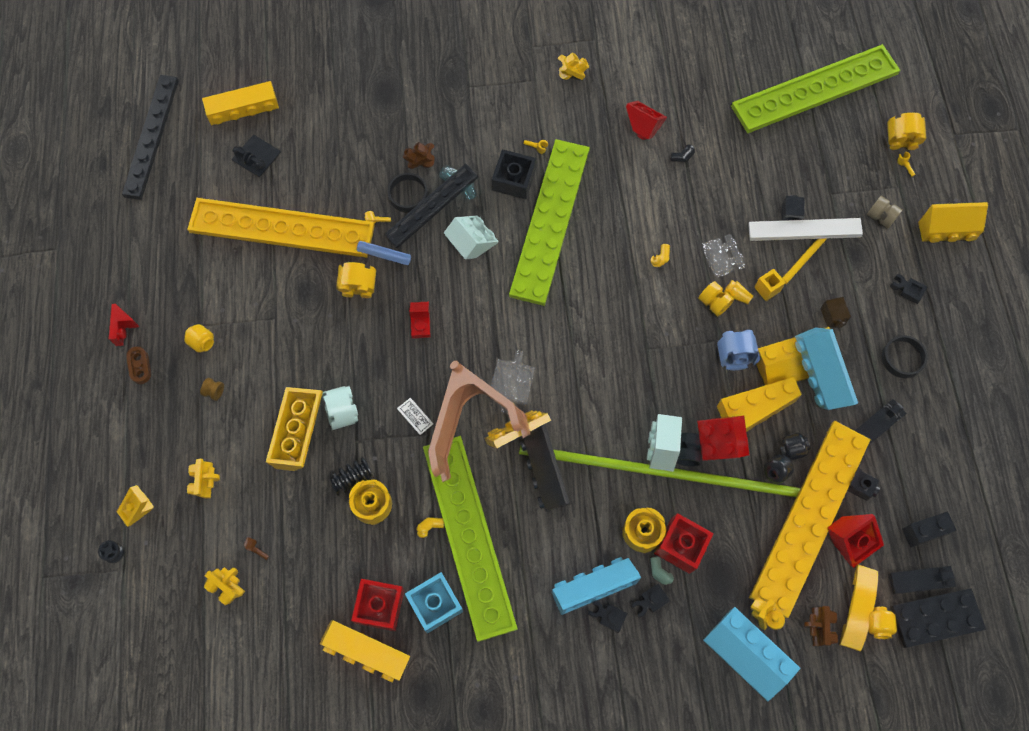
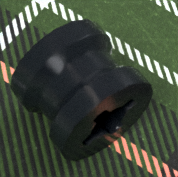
[98,540,124,563]

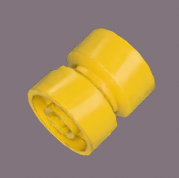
[698,281,735,317]

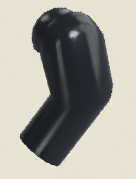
[671,144,695,162]

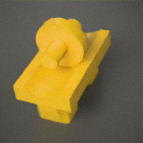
[558,53,589,80]
[187,459,220,499]
[204,567,245,605]
[751,597,785,630]

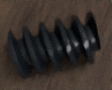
[329,457,374,496]

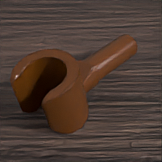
[244,537,269,560]

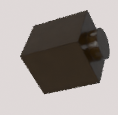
[820,297,851,328]

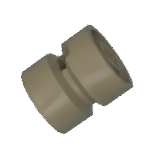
[867,195,903,229]

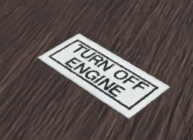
[397,398,433,435]

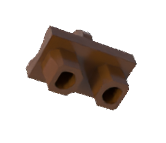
[403,142,435,169]
[804,606,838,647]

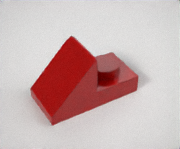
[409,301,431,338]
[109,304,139,346]

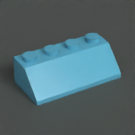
[795,328,858,410]
[552,557,641,615]
[703,607,800,702]

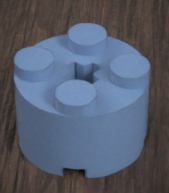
[717,330,760,370]

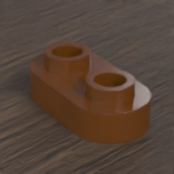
[126,347,151,384]

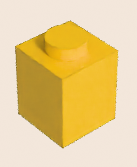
[754,269,786,301]

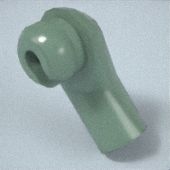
[650,557,674,585]

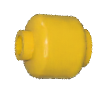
[184,324,214,352]
[868,607,897,639]

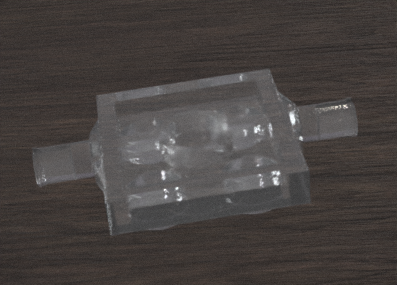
[491,350,535,414]

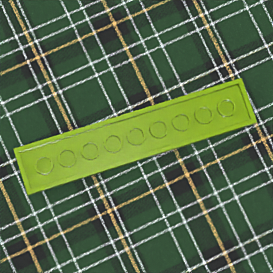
[731,44,900,134]
[509,139,590,306]
[423,436,518,642]

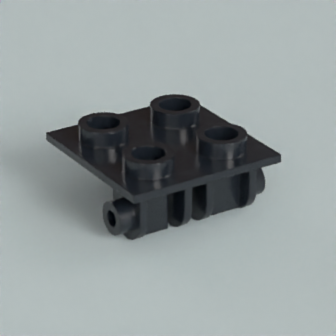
[231,134,281,178]

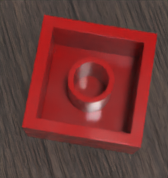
[697,415,750,461]
[654,513,714,574]
[351,579,404,631]

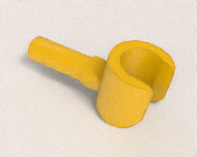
[523,140,548,154]
[897,152,916,177]
[365,211,391,224]

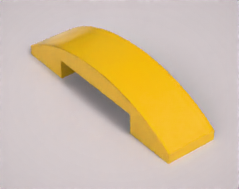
[839,565,878,651]

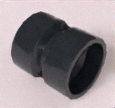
[676,432,702,467]

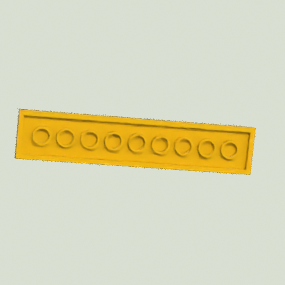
[187,198,375,258]
[749,421,871,618]

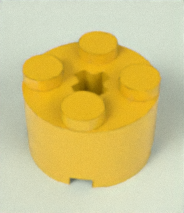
[887,113,926,150]
[336,262,376,298]
[349,480,392,525]
[622,508,666,553]

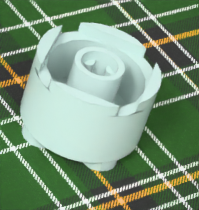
[322,386,358,430]

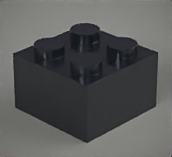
[492,149,537,199]

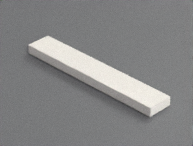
[748,218,863,241]

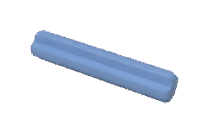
[357,241,411,265]

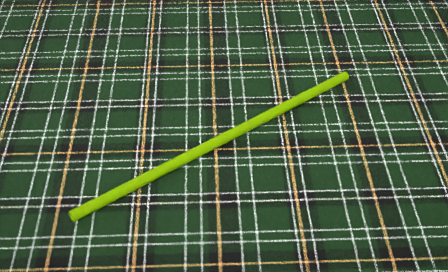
[519,445,801,497]

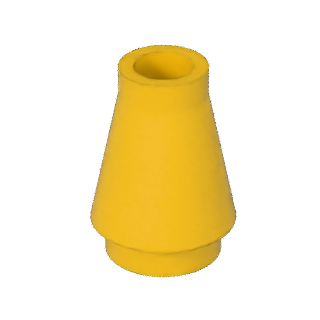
[724,280,753,304]

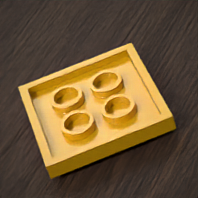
[484,410,551,448]

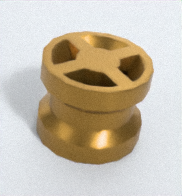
[200,378,224,401]

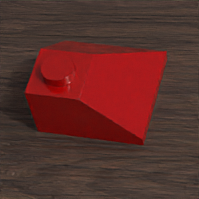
[626,100,667,140]
[827,514,884,568]

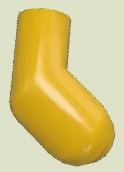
[651,244,670,267]
[416,517,444,538]

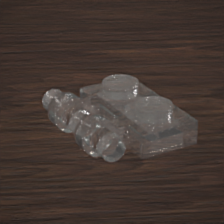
[702,234,745,278]

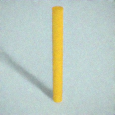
[782,238,827,284]

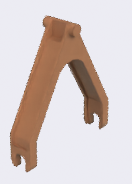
[428,361,530,482]

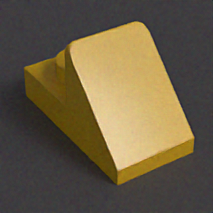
[117,485,154,527]

